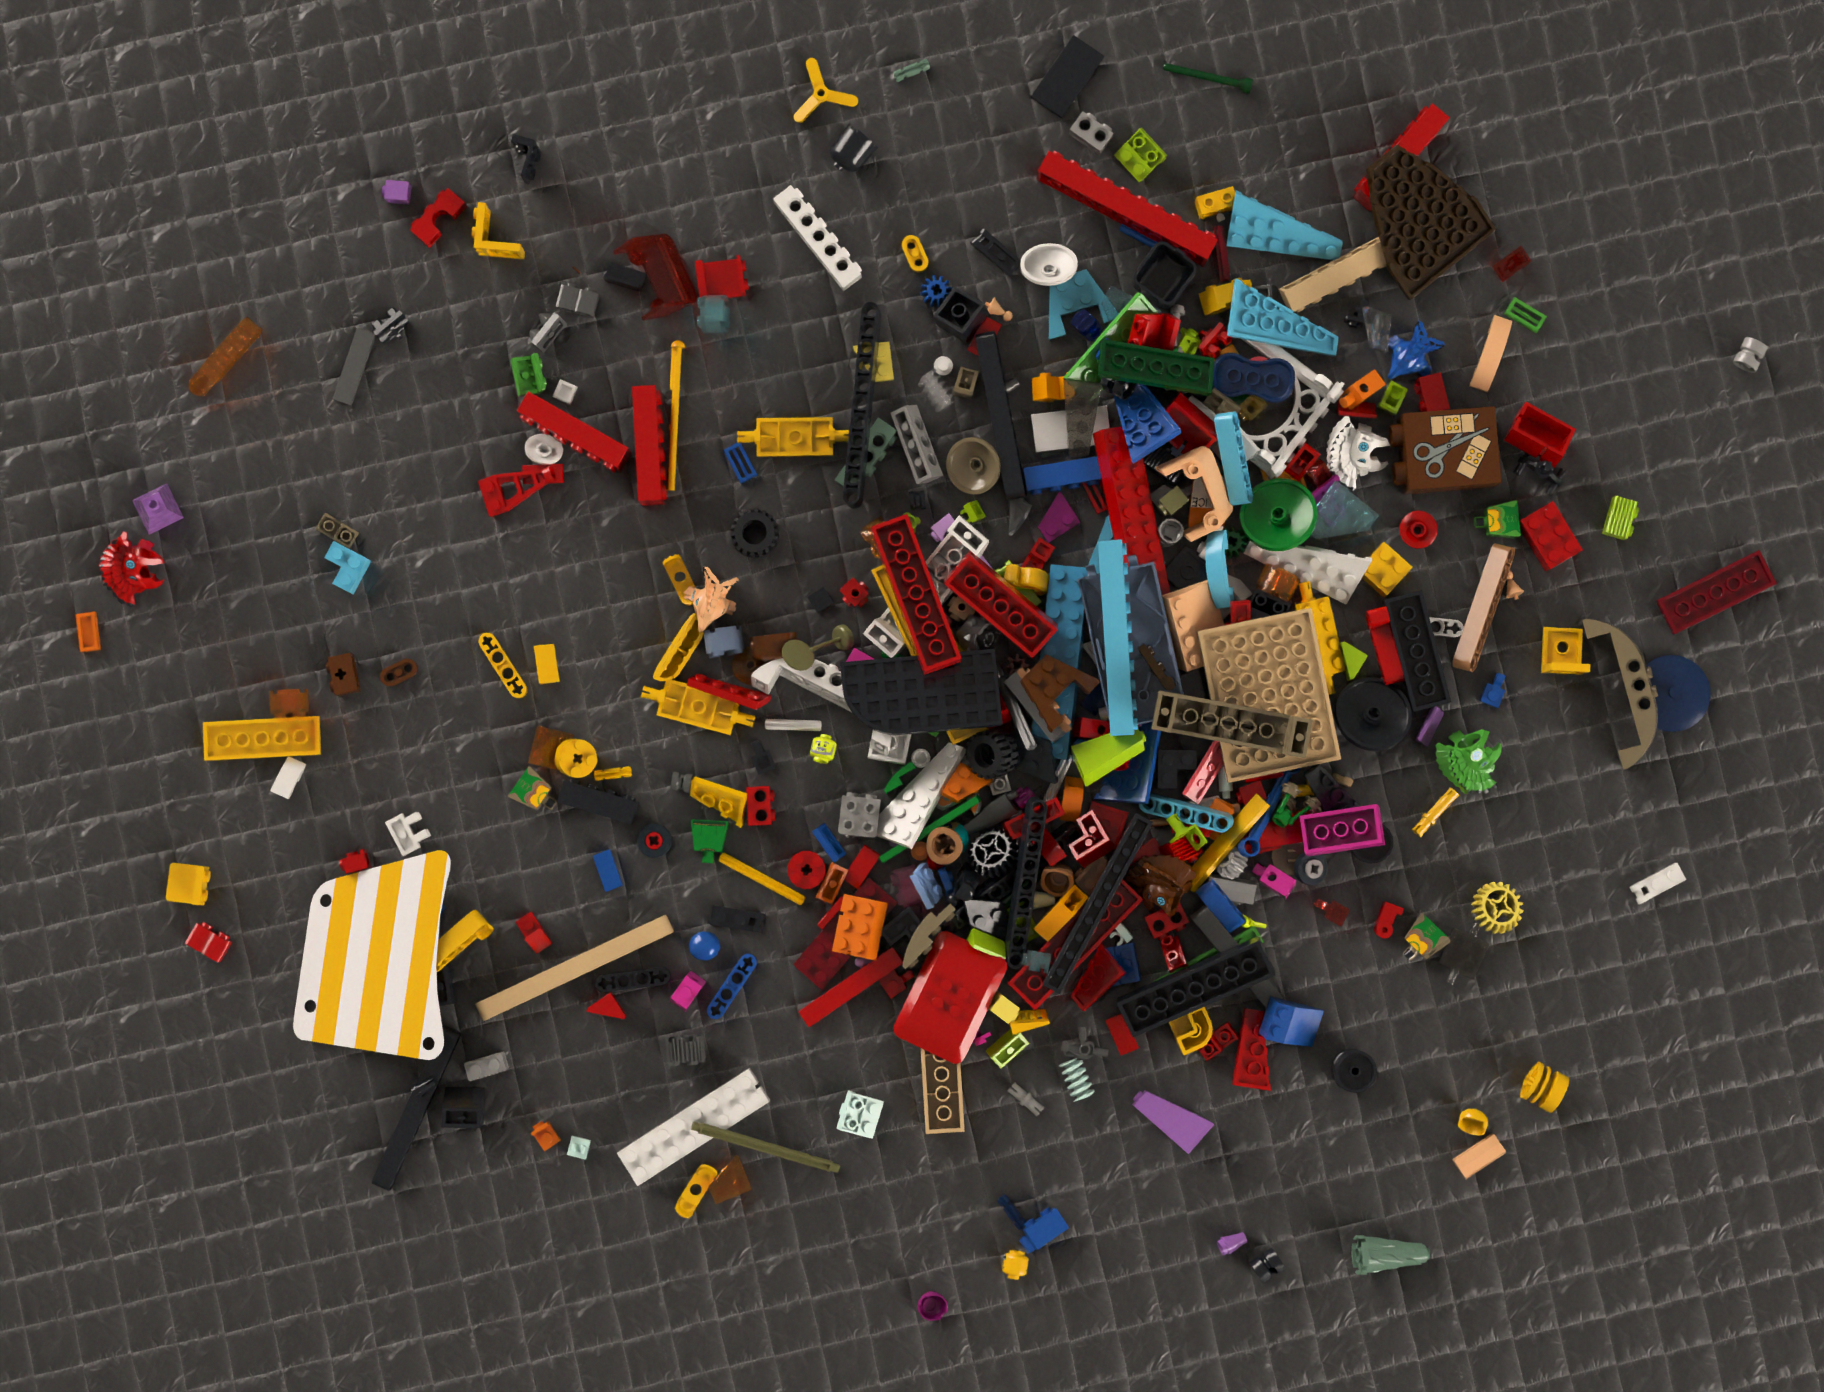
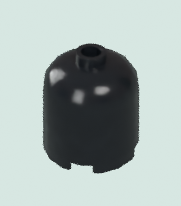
[830,123,878,172]

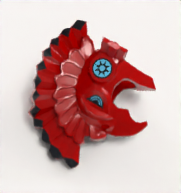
[99,532,165,607]

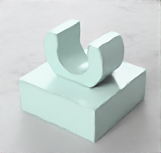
[1110,923,1133,946]
[567,1135,591,1160]

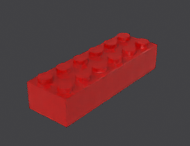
[1353,103,1450,212]
[632,385,668,506]
[517,391,632,473]
[944,551,1058,658]

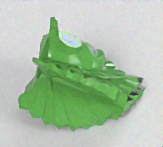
[1435,729,1502,794]

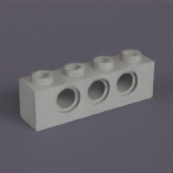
[891,405,943,484]

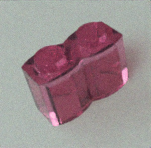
[891,864,923,908]

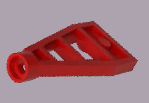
[478,466,556,517]

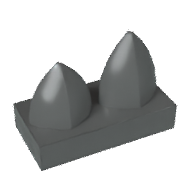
[530,312,567,353]

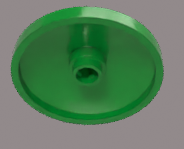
[1240,478,1318,551]

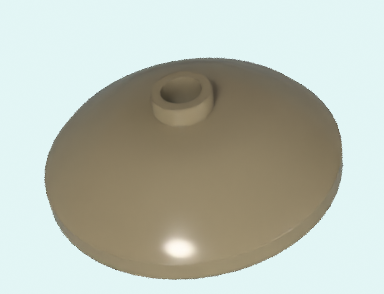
[946,437,1001,494]

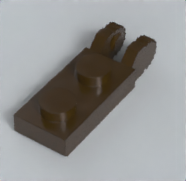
[1137,643,1175,691]

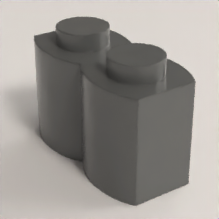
[556,283,599,318]

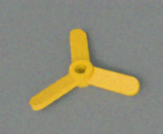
[794,58,858,123]

